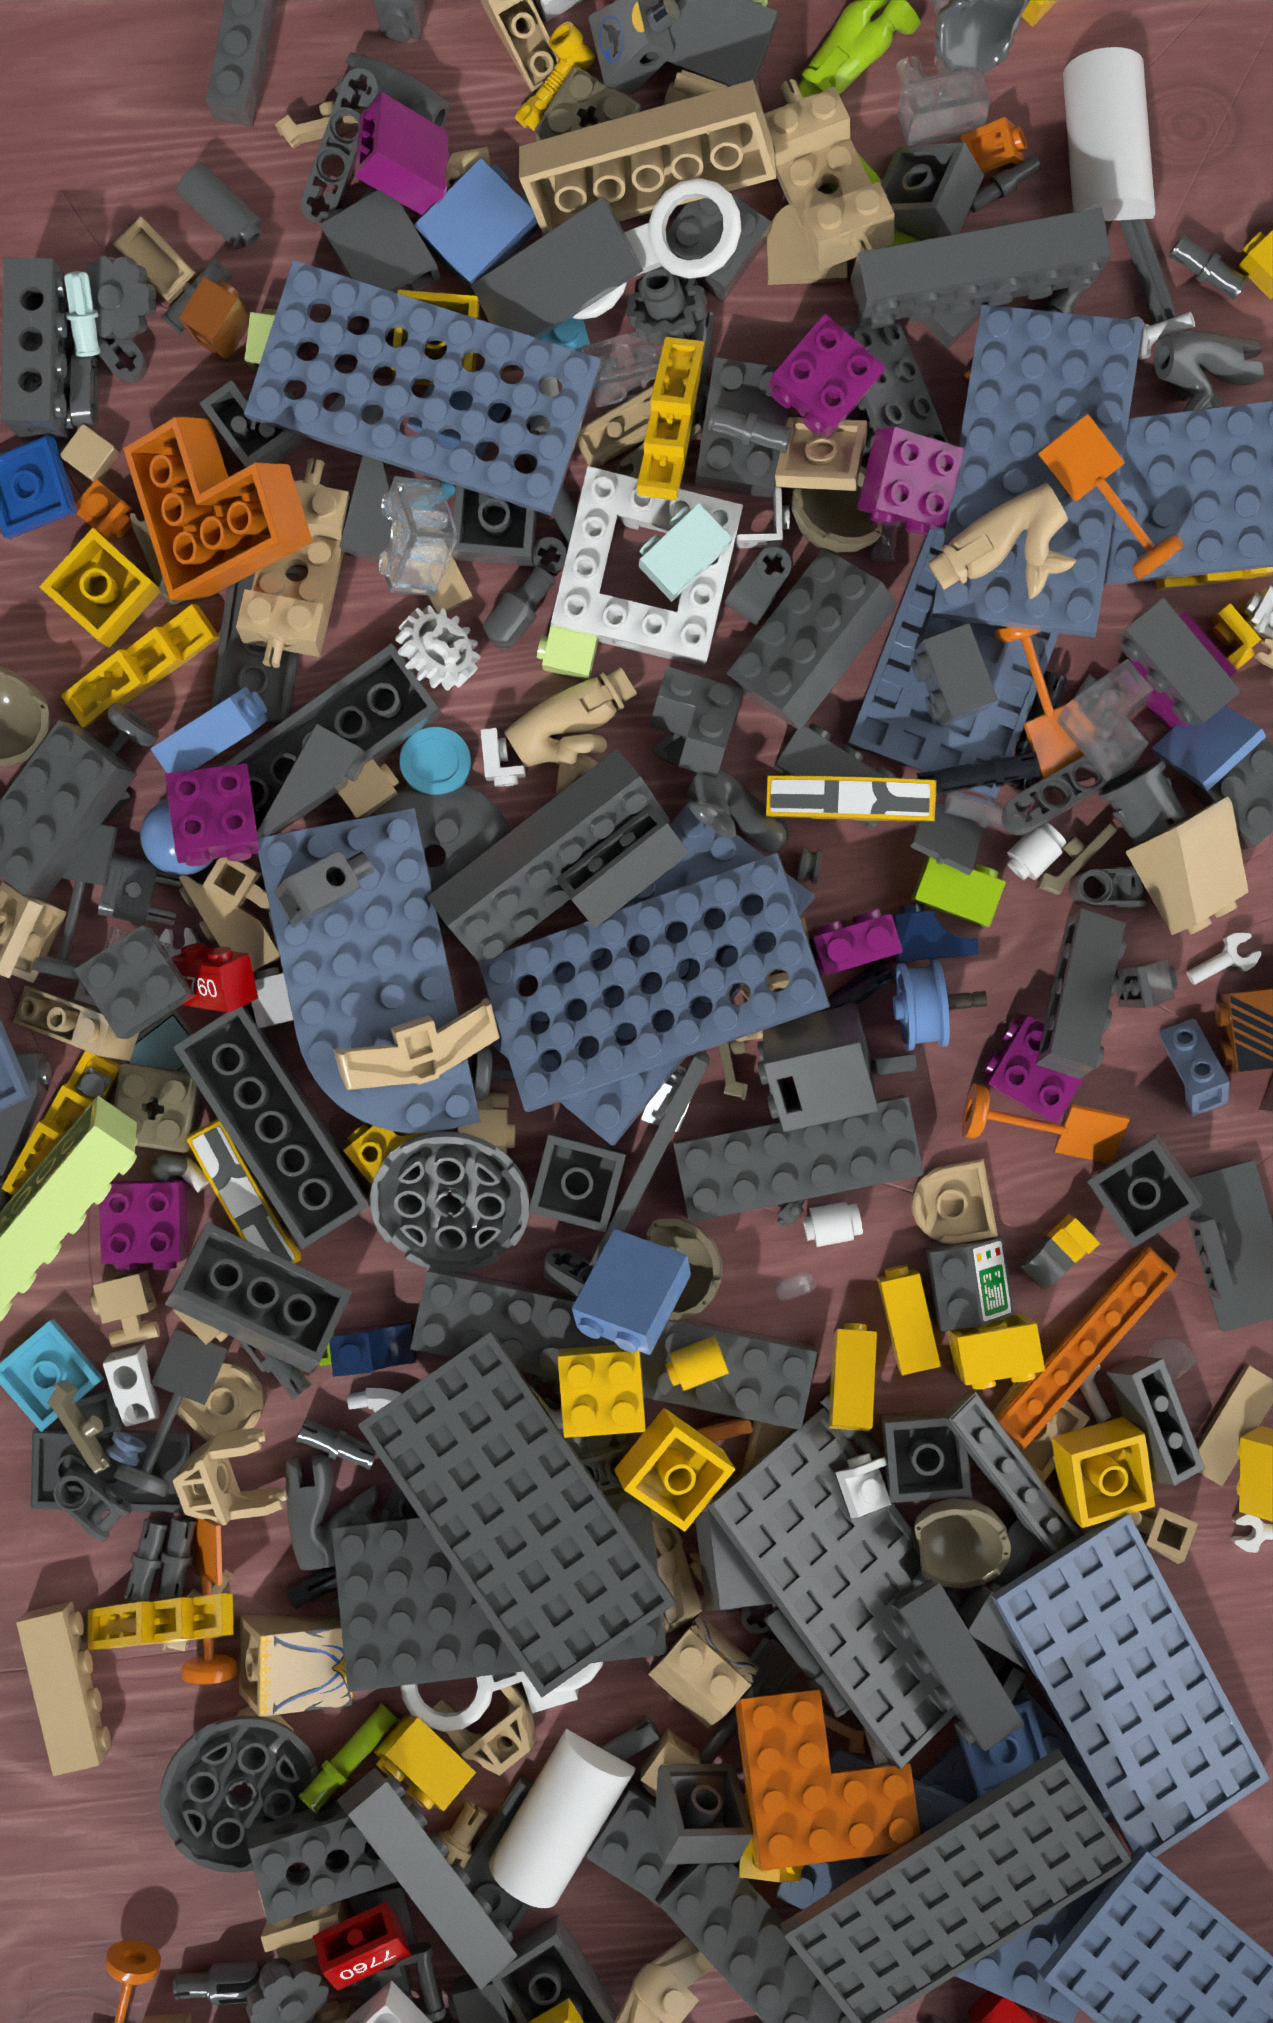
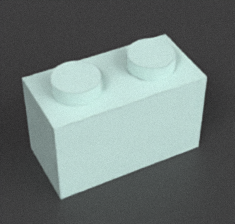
[638,503,733,602]

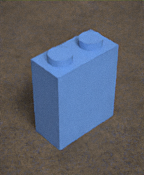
[414,158,539,294]
[150,687,268,773]
[572,1229,691,1355]

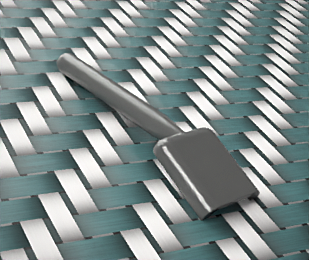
[700,1634,801,1764]

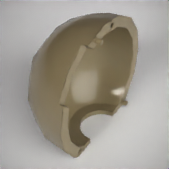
[792,466,882,553]
[0,666,49,767]
[646,1219,722,1320]
[915,1497,1011,1589]

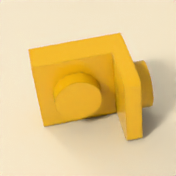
[1209,603,1261,669]

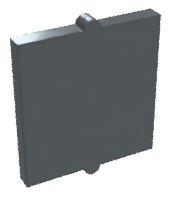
[910,802,984,875]

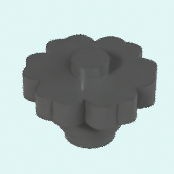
[86,256,156,340]
[626,267,708,344]
[246,1958,329,2023]

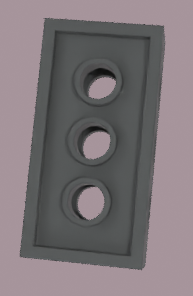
[1,257,75,441]
[246,1782,408,1925]

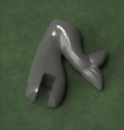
[335,52,450,129]
[1154,331,1264,412]
[685,768,791,853]
[285,1453,379,1570]

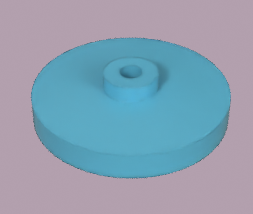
[400,727,471,795]

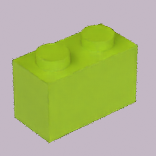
[910,856,1006,928]

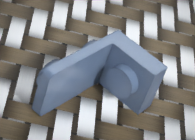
[1159,1019,1230,1117]

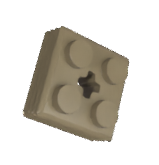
[535,65,641,142]
[114,1063,200,1153]

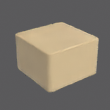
[60,424,120,482]

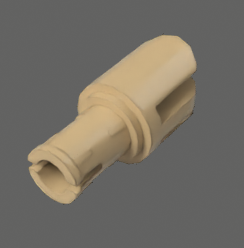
[438,1801,488,1869]

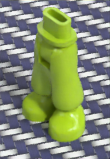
[798,0,921,97]

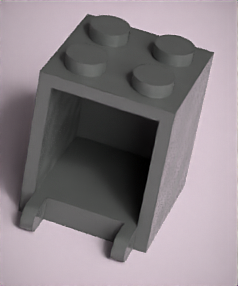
[757,1002,878,1132]

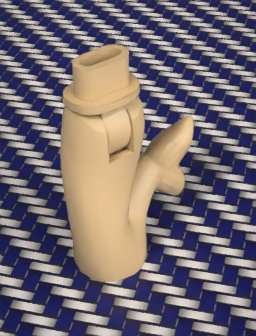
[927,483,1076,599]
[504,667,637,794]

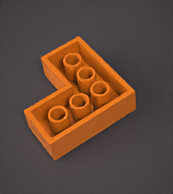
[123,417,313,600]
[735,1689,921,1871]

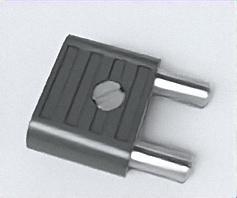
[98,853,183,926]

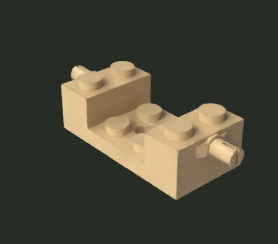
[764,79,894,271]
[236,458,351,668]

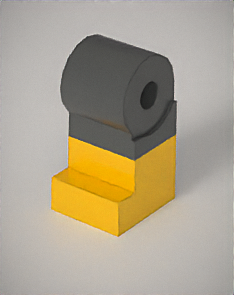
[1020,1214,1100,1290]

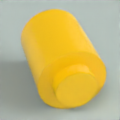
[665,1335,729,1391]

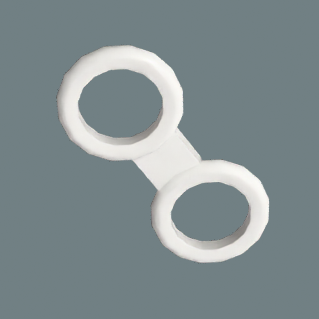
[572,178,741,320]
[401,1662,603,1732]

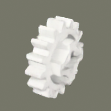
[396,606,480,690]

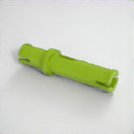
[298,1703,400,1814]

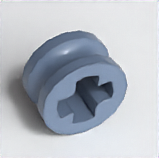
[105,1431,147,1466]

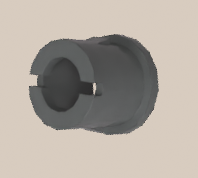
[1099,759,1186,843]

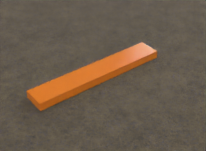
[995,1247,1178,1450]

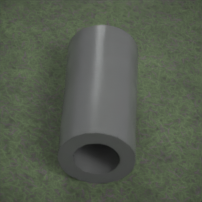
[177,163,262,249]

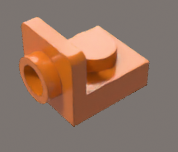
[960,117,1027,174]
[76,479,136,542]

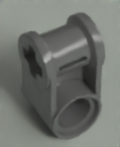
[724,546,792,626]
[1069,867,1148,908]
[53,1466,132,1542]

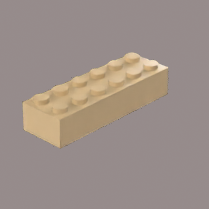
[519,80,776,236]

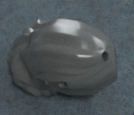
[934,0,1030,77]

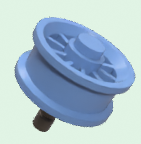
[893,959,987,1051]

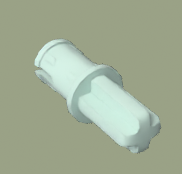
[64,271,100,357]

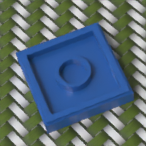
[0,435,78,539]

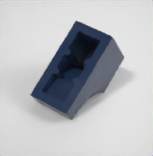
[892,904,979,962]
[329,1322,417,1377]

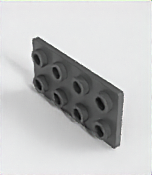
[841,319,949,456]
[1187,1160,1273,1332]

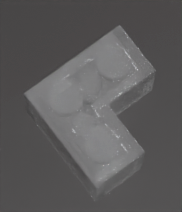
[379,476,459,596]
[1057,659,1153,782]

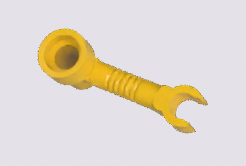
[515,22,595,131]

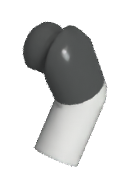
[151,1154,209,1193]

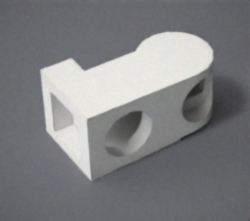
[103,1344,160,1427]

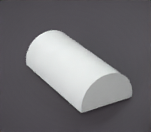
[1063,47,1155,221]
[489,1729,635,1908]

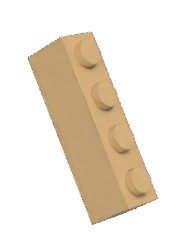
[16,1601,111,1776]

